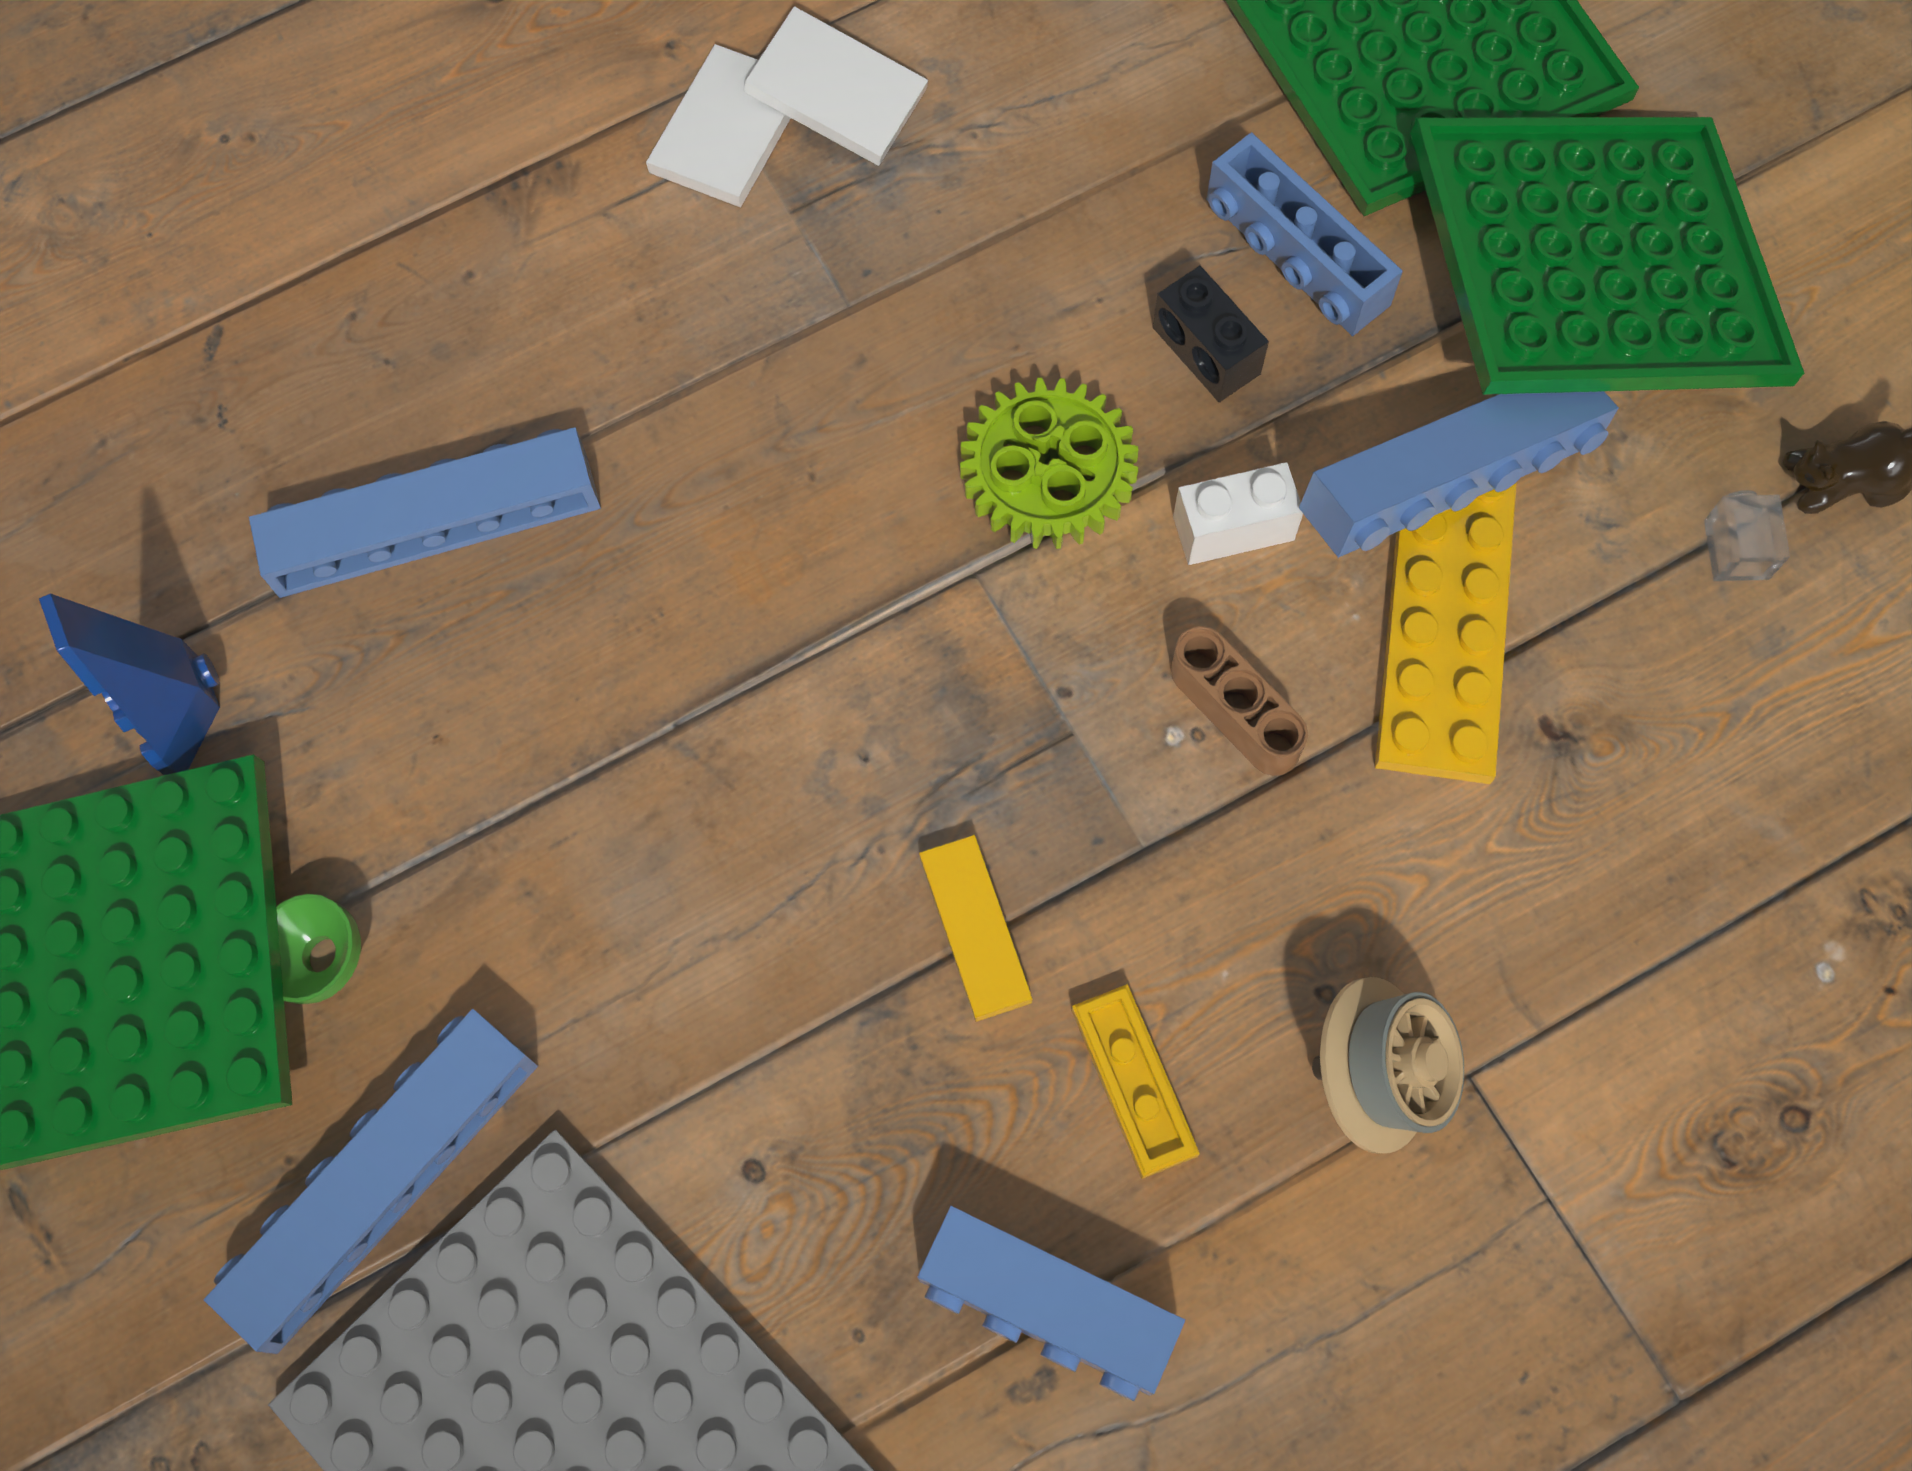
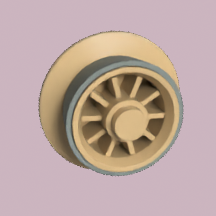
[1312,977,1464,1154]

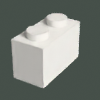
[1173,462,1303,565]

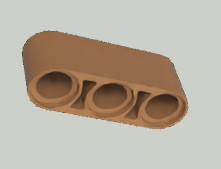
[1171,626,1308,776]

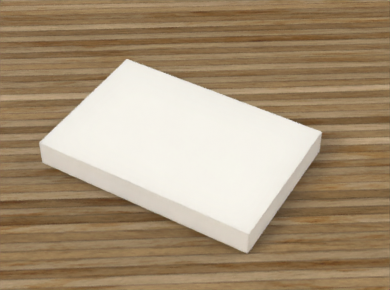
[744,6,928,166]
[646,44,791,208]

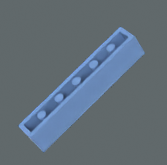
[1299,391,1619,558]
[249,427,601,598]
[203,1009,538,1354]

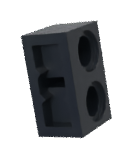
[1153,266,1269,403]

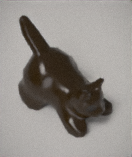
[1783,421,1912,514]

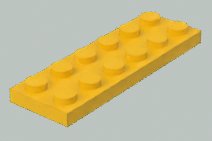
[1375,482,1517,784]

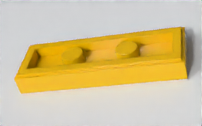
[919,835,1033,1022]
[1071,984,1200,1179]

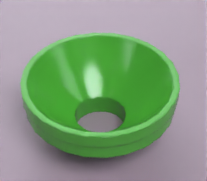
[276,894,361,1004]

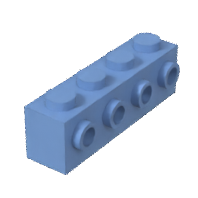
[1206,132,1403,337]
[917,1206,1185,1401]

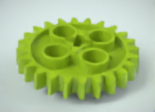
[960,377,1139,549]

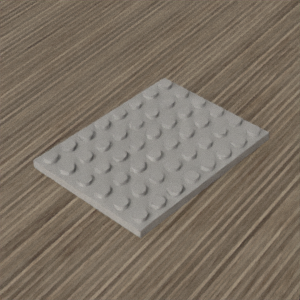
[268,1130,876,1471]

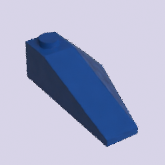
[39,594,220,775]

